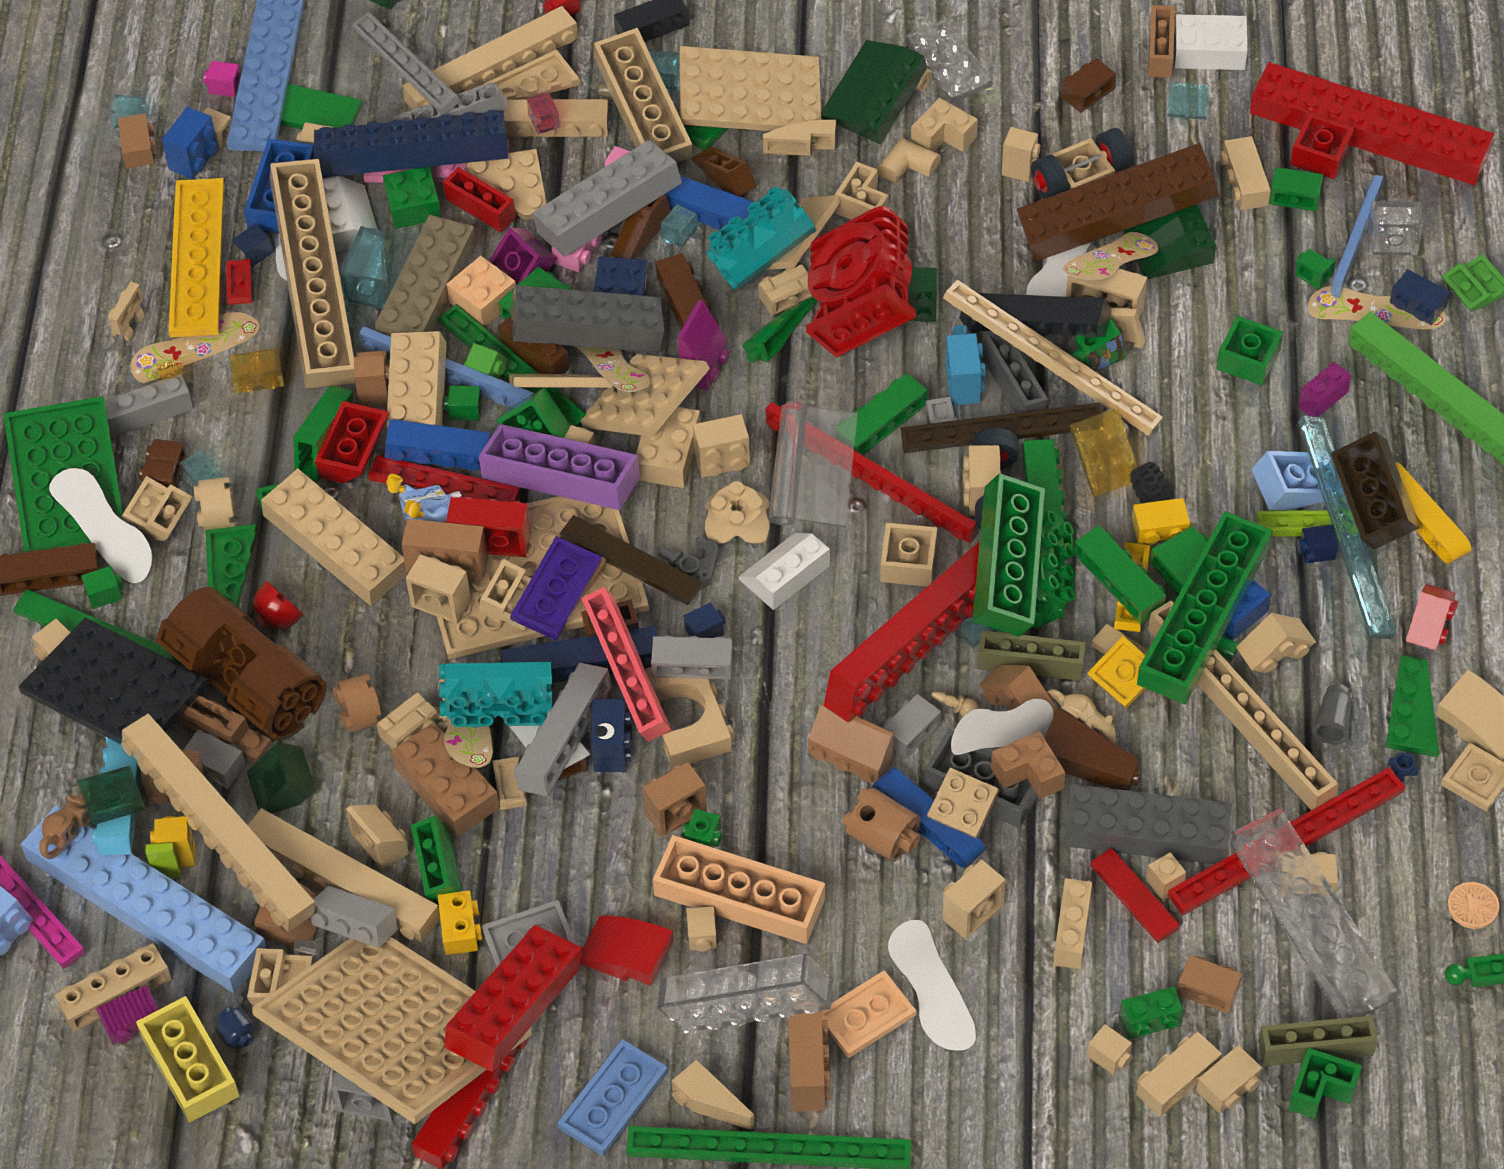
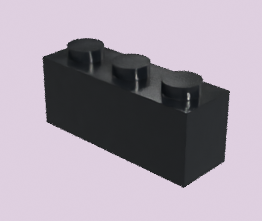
[614,0,689,42]

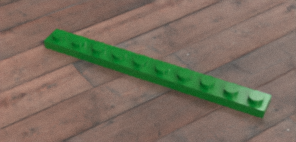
[626,1126,911,1169]

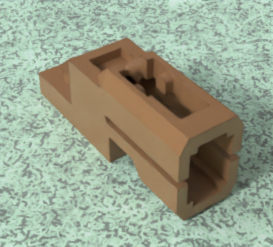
[179,695,273,764]

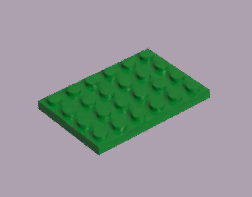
[3,396,124,552]

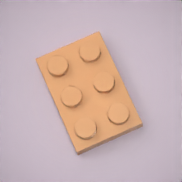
[821,971,916,1059]

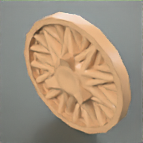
[1447,882,1500,929]

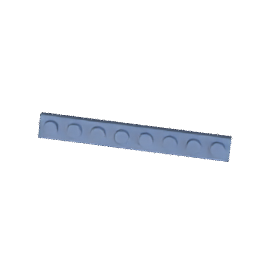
[359,326,534,407]

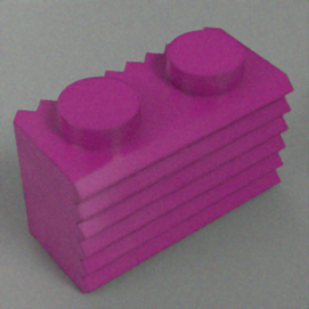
[1298,362,1352,419]
[96,985,159,1045]

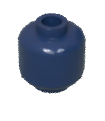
[215,1007,256,1048]

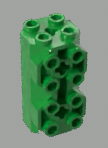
[1032,510,1075,628]

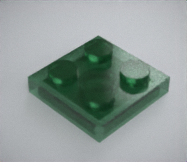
[77,765,145,825]

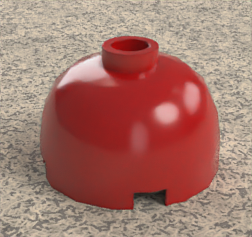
[253,581,304,630]

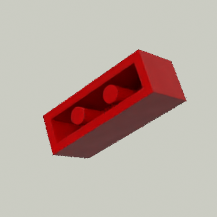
[443,167,516,232]

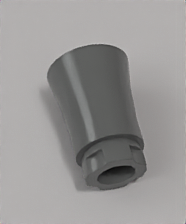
[1312,684,1352,745]

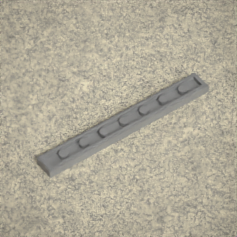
[351,12,461,115]

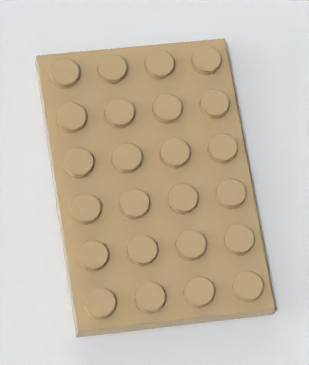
[679,46,821,131]

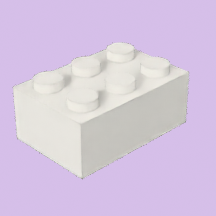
[1174,14,1247,70]

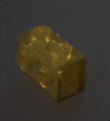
[229,348,284,393]

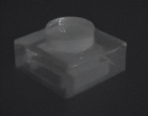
[293,939,324,963]

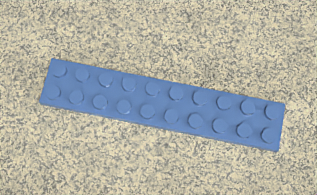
[227,0,305,151]

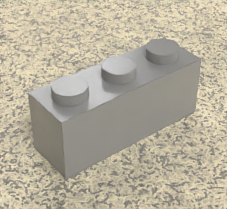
[651,635,733,679]
[311,885,398,948]

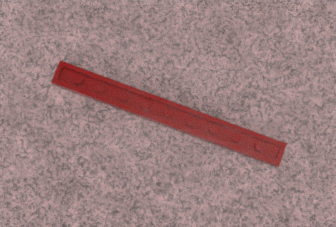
[765,402,977,544]
[1167,767,1405,916]

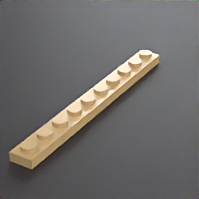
[943,280,1163,436]

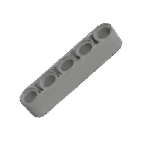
[395,83,508,121]

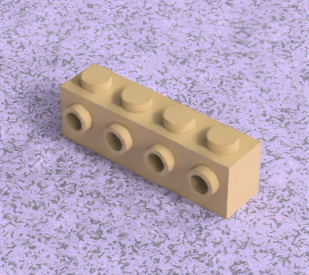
[54,943,172,1033]

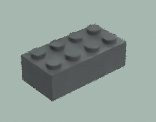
[924,729,1038,828]

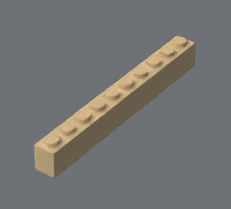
[1148,601,1338,810]
[121,714,315,932]

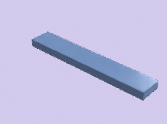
[1331,175,1383,298]

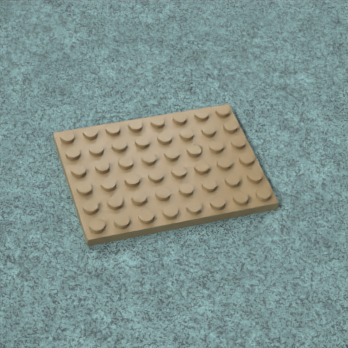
[436,496,649,660]
[252,937,532,1124]

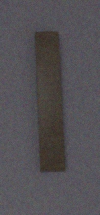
[559,515,702,605]

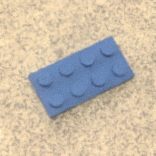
[557,1039,668,1157]

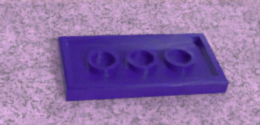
[510,536,602,641]

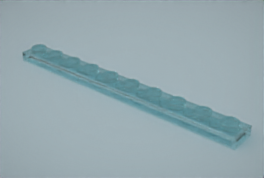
[1298,416,1396,639]

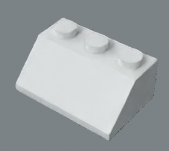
[322,176,381,252]
[739,533,830,610]

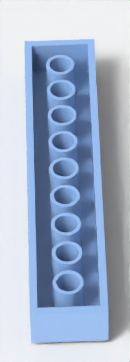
[21,806,267,994]

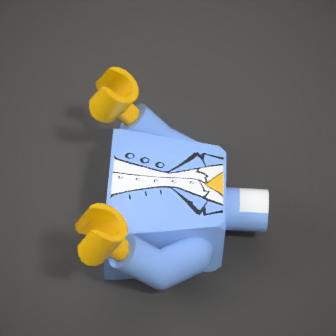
[386,474,461,523]

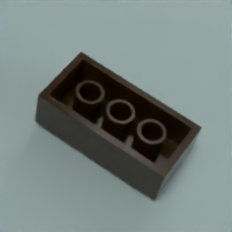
[1330,431,1420,549]

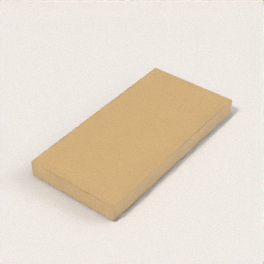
[766,195,841,270]
[509,374,612,388]

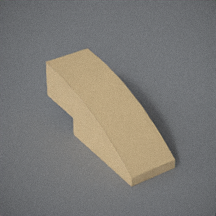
[763,120,836,156]

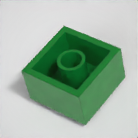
[382,167,441,229]
[1216,315,1283,386]

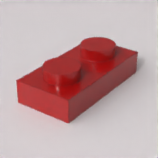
[226,259,252,305]

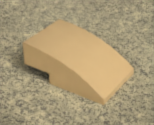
[1436,670,1504,762]

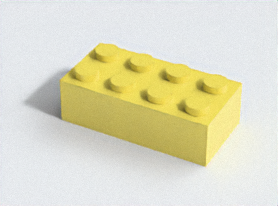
[136,996,240,1123]

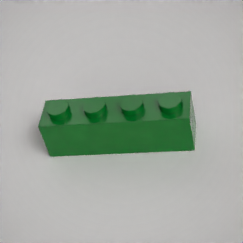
[835,373,928,456]
[1022,439,1068,522]
[1074,525,1166,625]

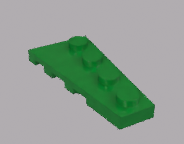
[206,524,258,607]
[1385,655,1439,758]

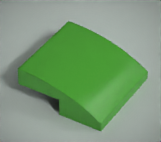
[1441,253,1504,312]

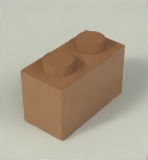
[117,113,157,169]
[1177,955,1242,1014]

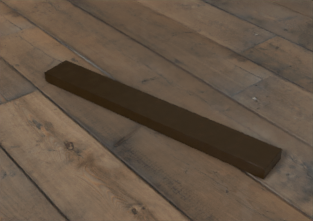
[900,403,1104,454]

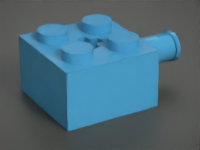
[945,325,985,405]

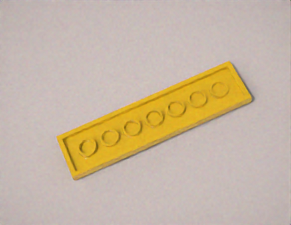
[168,178,225,337]

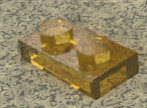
[152,360,185,381]

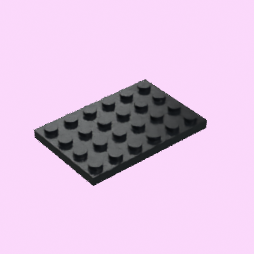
[18,617,209,744]

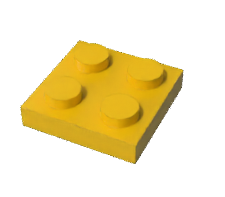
[1087,636,1146,709]

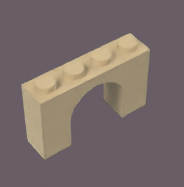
[645,667,735,769]

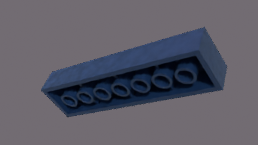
[314,110,508,178]

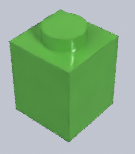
[464,343,508,379]

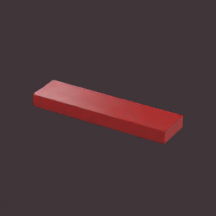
[1090,848,1179,944]

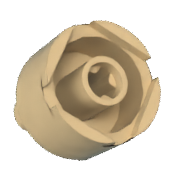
[194,477,236,531]

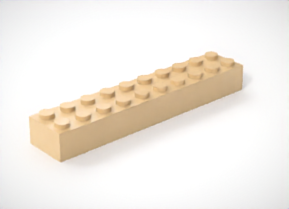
[270,159,355,389]

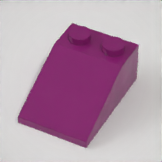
[678,300,730,391]

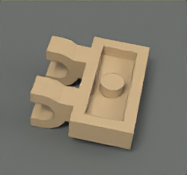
[108,282,145,341]

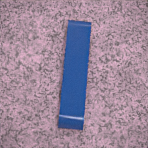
[872,768,985,868]

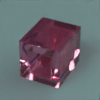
[526,92,560,134]

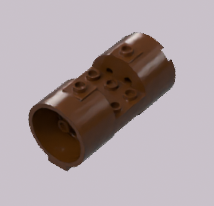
[156,587,327,740]

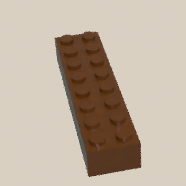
[1016,143,1219,262]

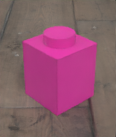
[203,61,241,97]

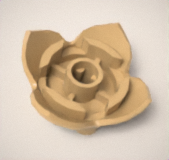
[705,481,770,544]

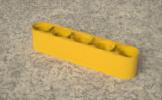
[1395,462,1471,564]

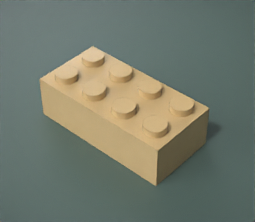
[386,331,447,428]

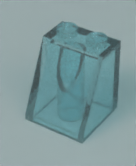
[340,226,391,309]

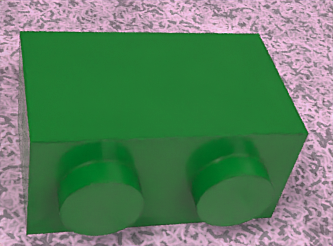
[1269,167,1323,211]

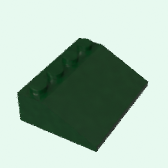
[821,40,927,145]
[1123,204,1216,280]

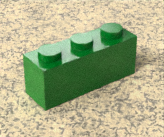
[410,816,462,906]

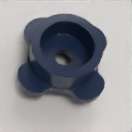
[1388,753,1419,780]

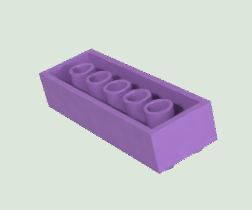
[479,424,640,510]

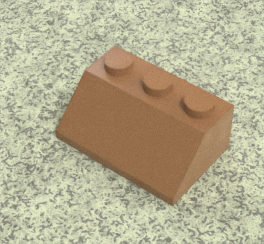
[808,701,894,783]

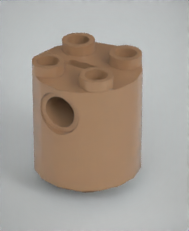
[842,788,921,862]

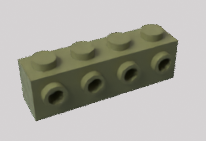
[977,630,1086,681]
[1258,1015,1378,1066]

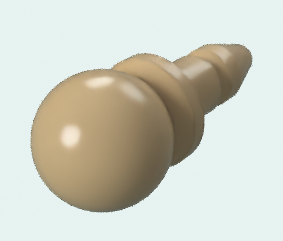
[932,692,979,717]

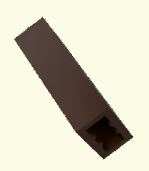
[1044,709,1142,791]

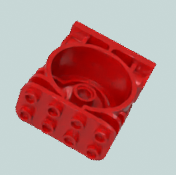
[806,206,916,358]

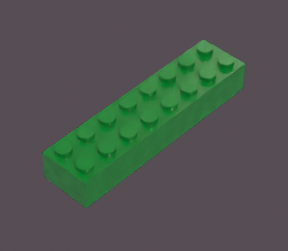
[1137,511,1273,705]

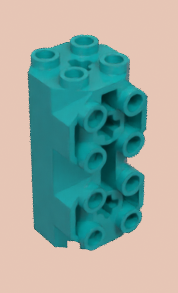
[705,186,817,291]
[439,662,552,727]

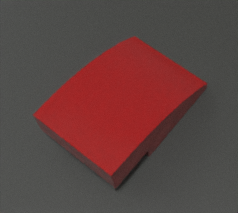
[580,916,674,986]

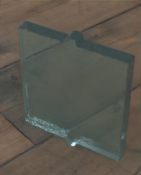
[1167,82,1209,120]

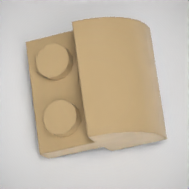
[121,476,193,541]
[480,559,531,631]
[247,948,314,1006]

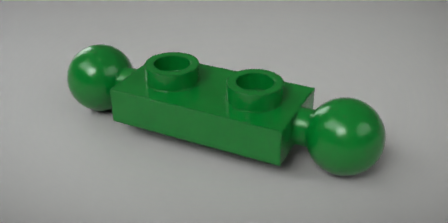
[1444,954,1504,988]

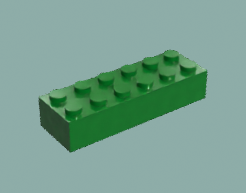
[973,473,1045,637]

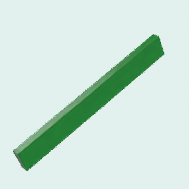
[438,304,586,428]
[13,589,187,668]

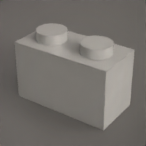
[882,694,941,759]
[183,729,246,789]

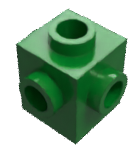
[681,809,722,848]

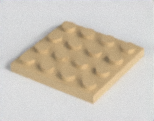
[580,354,710,437]

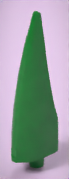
[742,296,818,363]

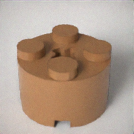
[332,673,382,732]

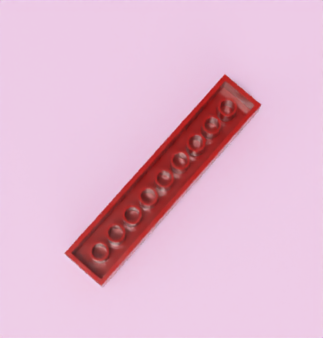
[1250,62,1495,185]
[824,541,980,723]

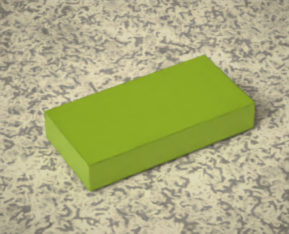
[146,842,181,878]

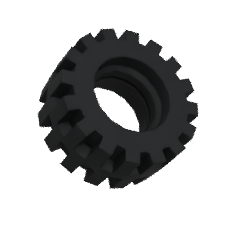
[1130,461,1172,504]

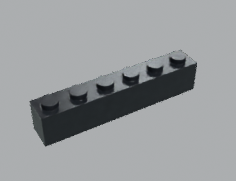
[959,293,1112,338]

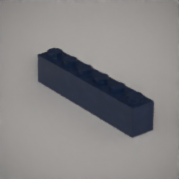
[501,626,658,683]

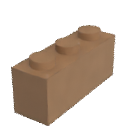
[1148,5,1175,78]

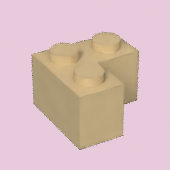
[911,98,978,152]
[835,162,889,220]
[1236,613,1316,673]

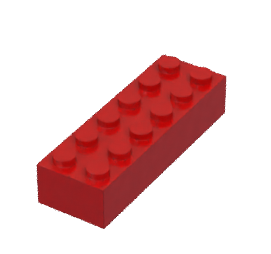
[444,924,582,1072]

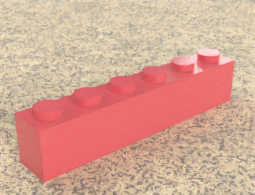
[581,587,671,742]

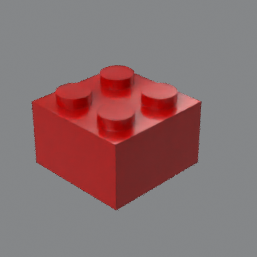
[1290,113,1355,180]

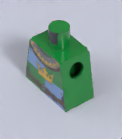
[1069,318,1125,371]

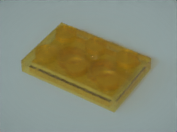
[1069,408,1137,496]

